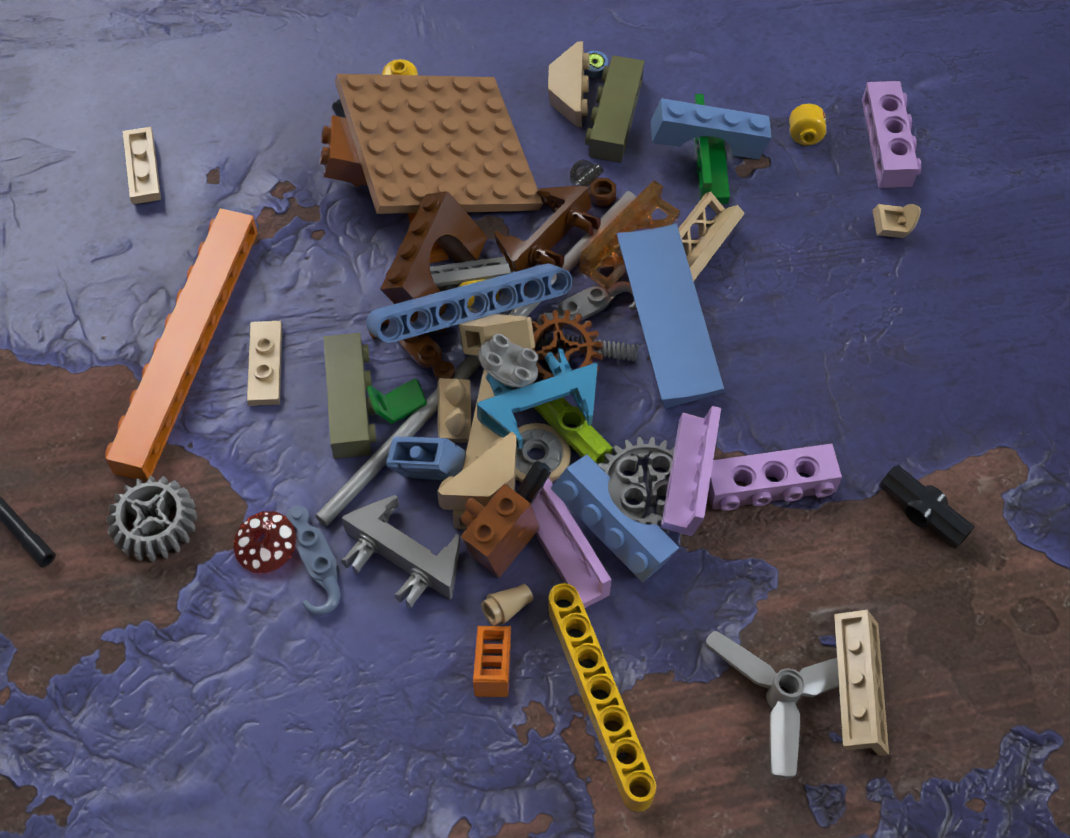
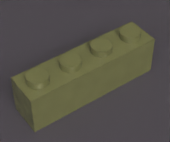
[585,55,645,163]
[323,333,377,459]

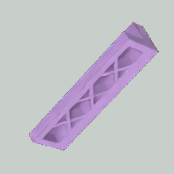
[661,406,721,536]
[532,478,611,608]

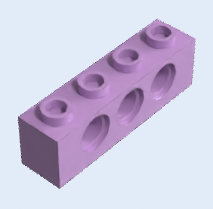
[862,81,921,188]
[708,444,842,511]

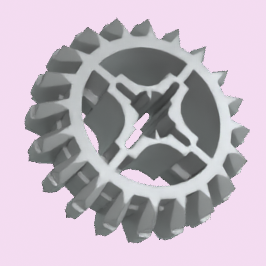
[106,475,197,562]

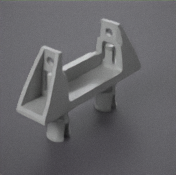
[341,495,460,609]

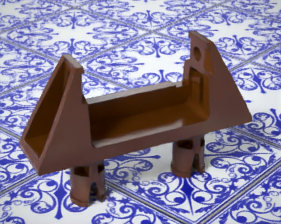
[494,186,601,273]

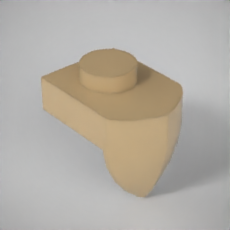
[872,204,921,238]

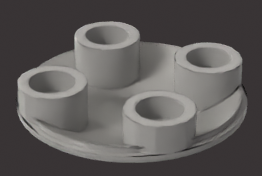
[479,334,538,387]

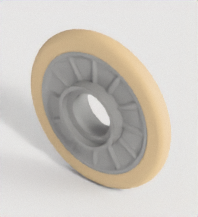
[515,423,571,482]

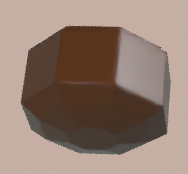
[589,178,616,207]

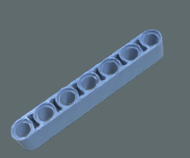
[366,264,572,343]

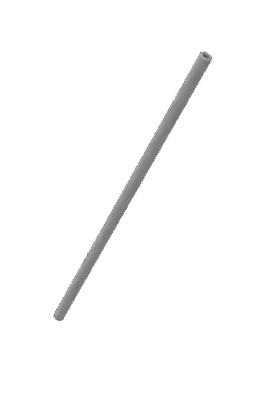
[315,191,637,527]

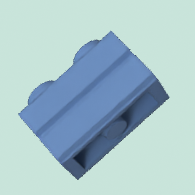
[386,436,466,480]

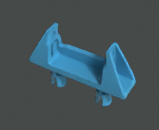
[477,349,598,449]

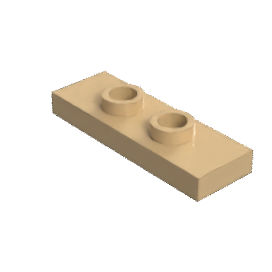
[247,321,282,406]

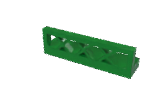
[694,94,730,204]

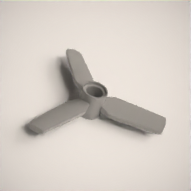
[705,631,839,779]

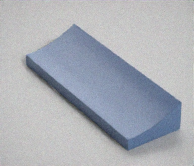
[617,223,725,409]

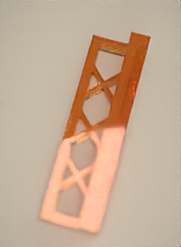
[580,180,680,290]

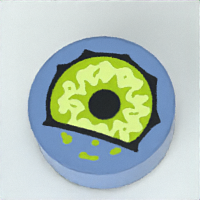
[584,51,608,78]

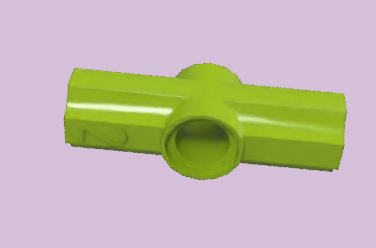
[533,397,613,465]

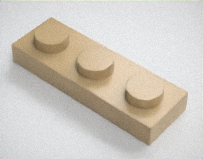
[123,127,161,204]

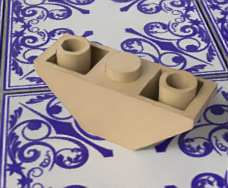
[548,41,590,127]
[458,314,535,356]
[437,432,517,511]

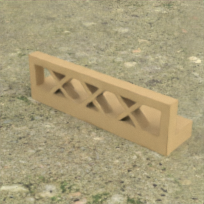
[678,192,745,282]
[834,609,889,756]

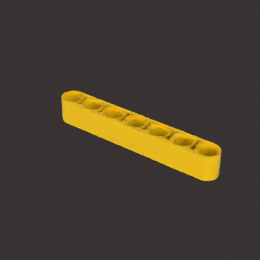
[548,583,656,812]

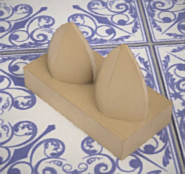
[437,378,471,443]

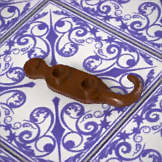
[369,319,455,380]

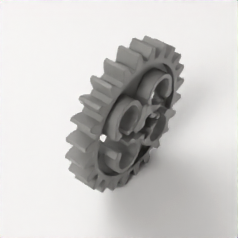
[598,437,674,534]

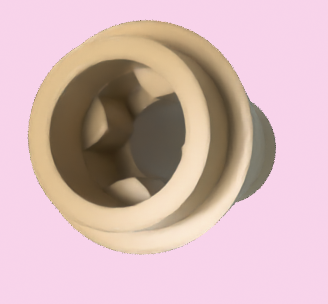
[481,584,533,626]

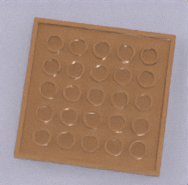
[335,74,543,214]

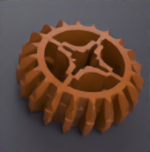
[532,310,603,383]

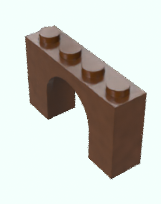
[380,191,488,333]

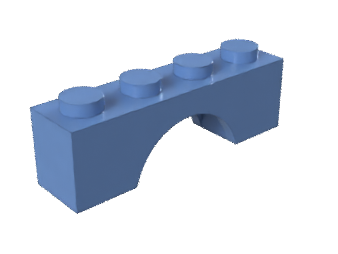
[650,98,772,159]
[550,455,679,583]

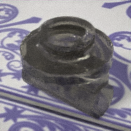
[570,159,604,187]

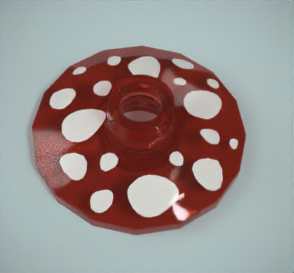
[233,511,297,573]

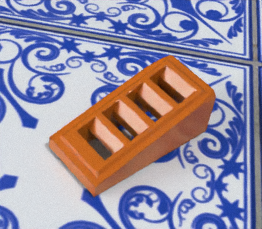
[473,626,511,697]

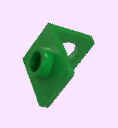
[366,378,427,424]

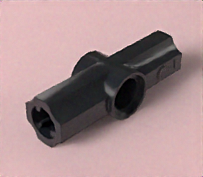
[879,465,975,549]

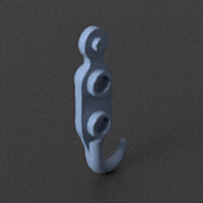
[286,505,341,615]

